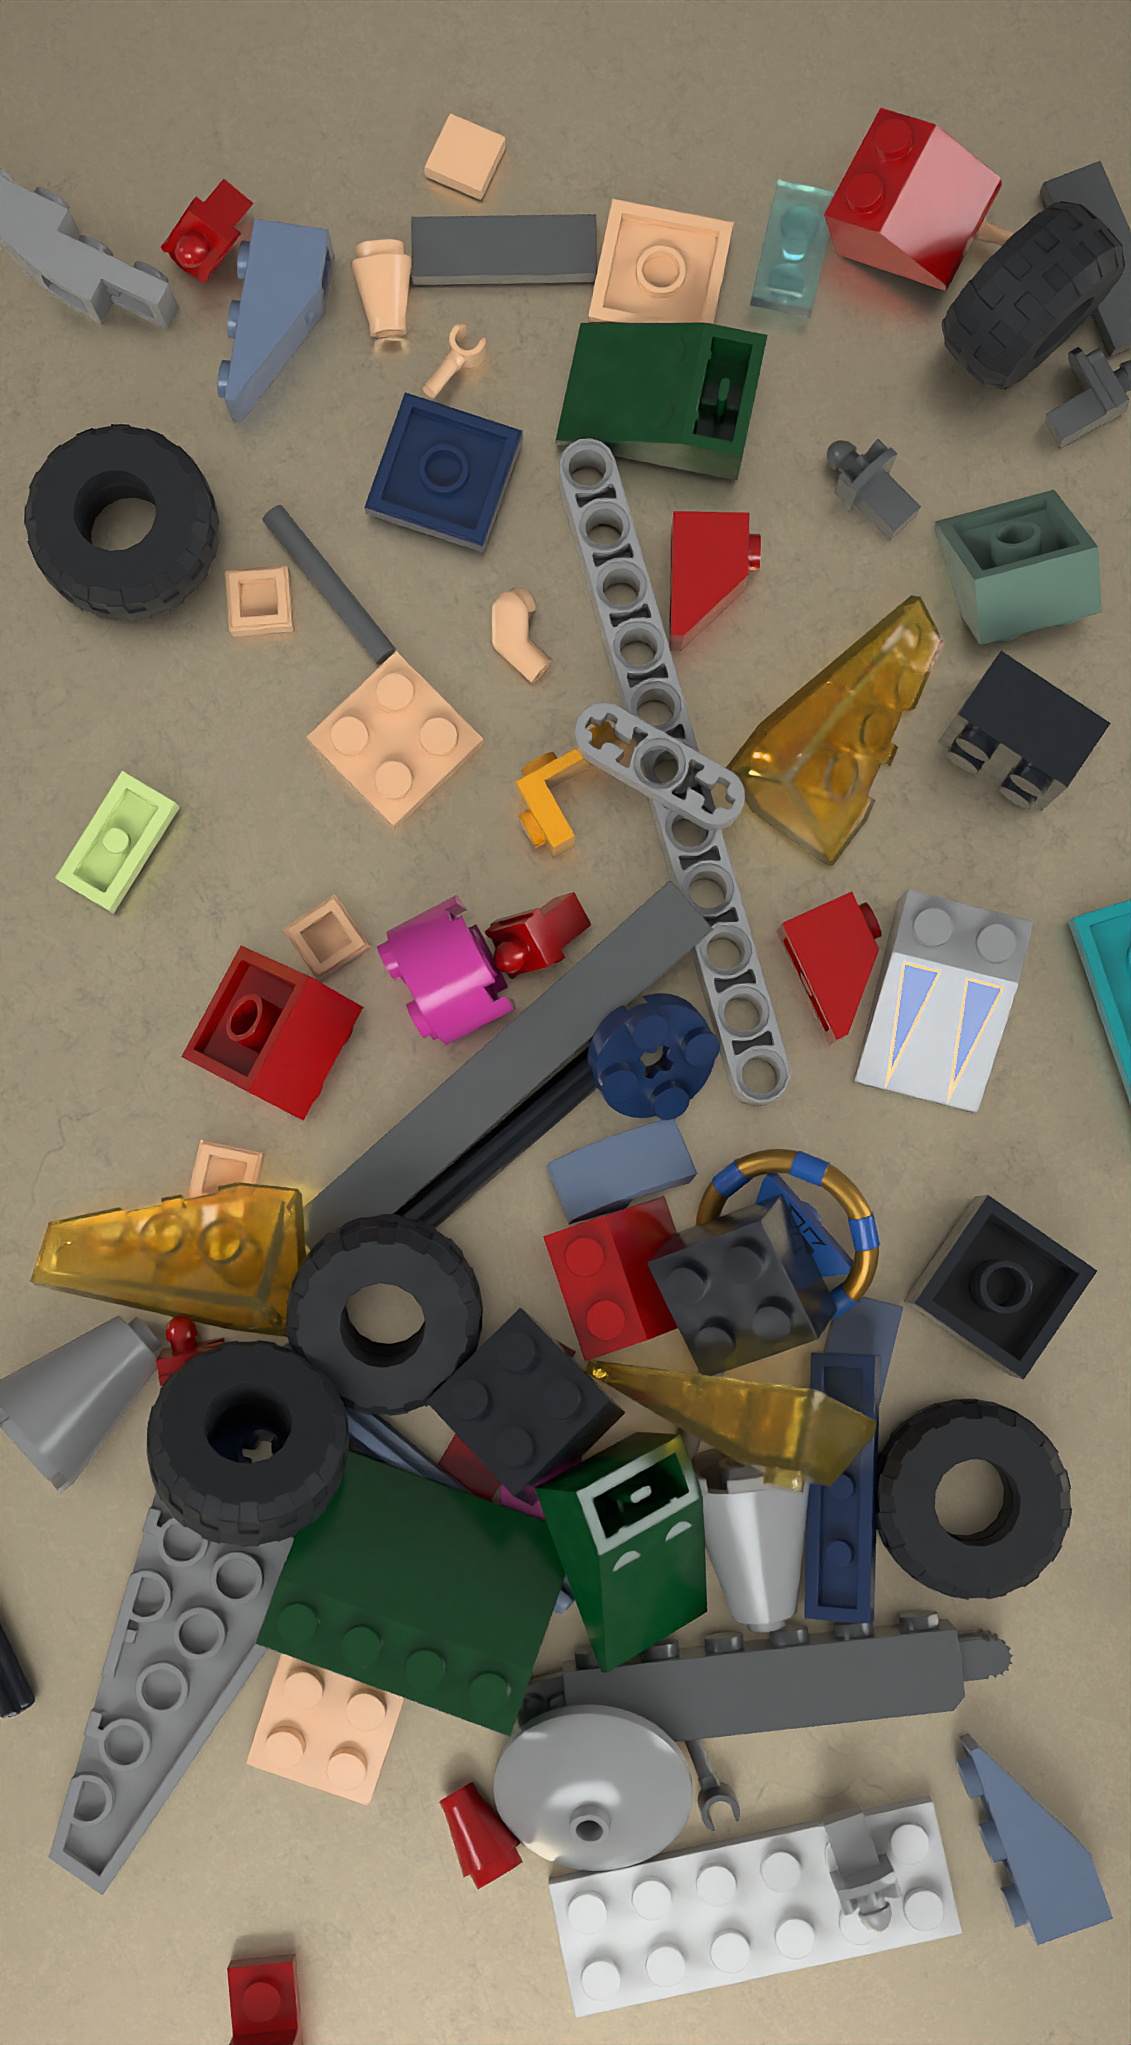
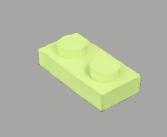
[55,771,180,914]

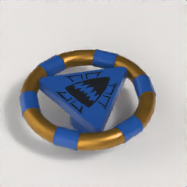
[695,1149,880,1321]

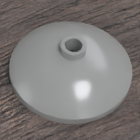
[493,1705,692,1871]

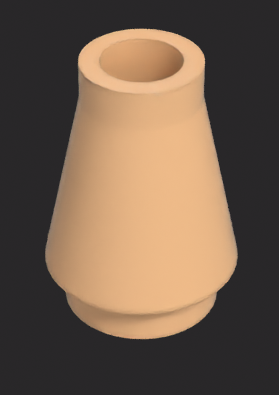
[350,239,412,338]

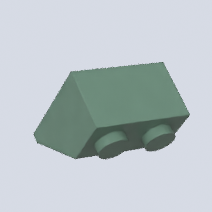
[935,490,1102,645]

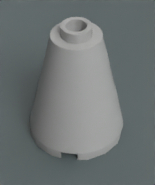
[0,1315,162,1494]
[693,1442,811,1632]

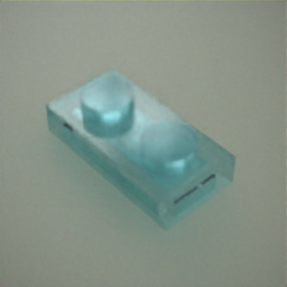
[750,179,836,318]

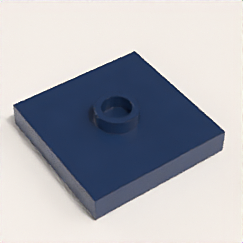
[364,392,523,553]

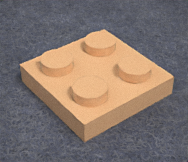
[588,199,734,324]
[306,651,484,830]
[246,1653,405,1806]

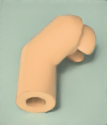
[491,587,553,683]

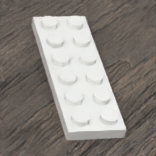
[548,1796,962,2018]

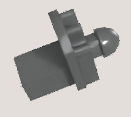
[1045,347,1131,449]
[827,439,921,541]

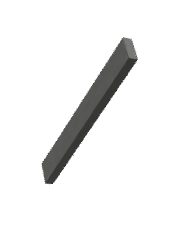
[287,881,714,1250]

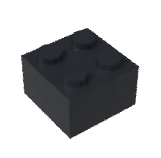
[938,651,1111,811]
[647,1194,838,1379]
[903,1195,1097,1380]
[426,1307,626,1506]

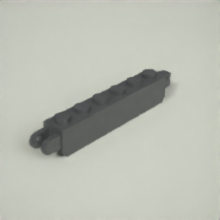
[517,1610,1013,1742]

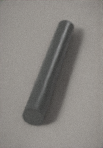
[262,505,396,665]

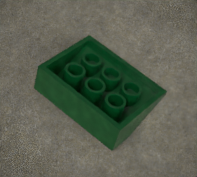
[255,1450,566,1736]

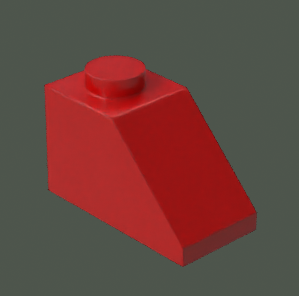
[669,511,761,651]
[777,891,882,1045]

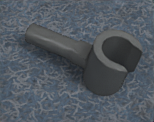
[684,1739,740,1831]

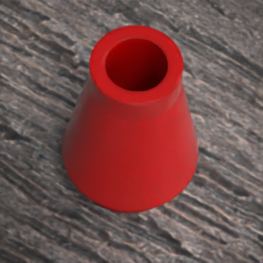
[439,1781,523,1889]

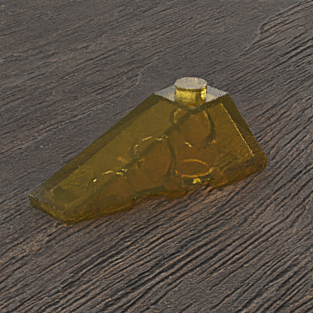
[726,595,944,866]
[30,1182,306,1337]
[586,1360,877,1493]

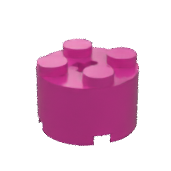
[377,895,516,1045]

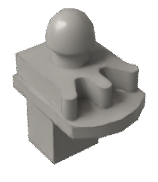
[822,1805,902,1932]

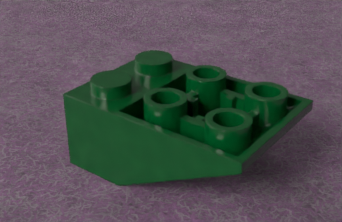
[555,322,768,480]
[534,1432,707,1673]

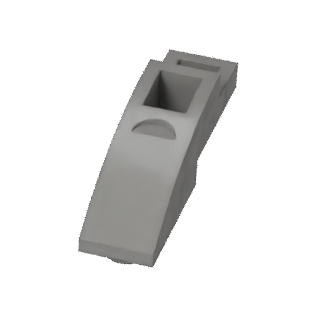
[0,168,179,329]

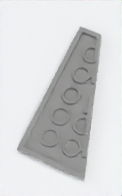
[48,1491,296,1895]

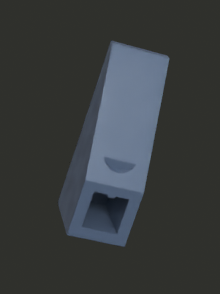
[217,219,334,422]
[956,1734,1113,1945]

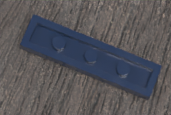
[804,1352,881,1624]

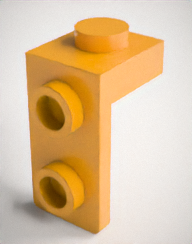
[515,721,633,858]

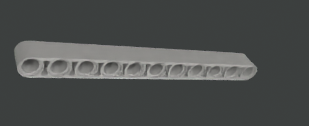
[559,438,791,1107]

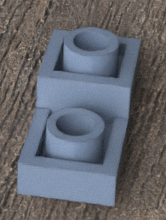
[546,1119,698,1224]

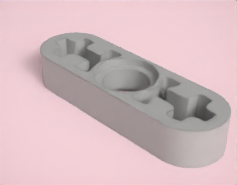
[574,702,745,830]

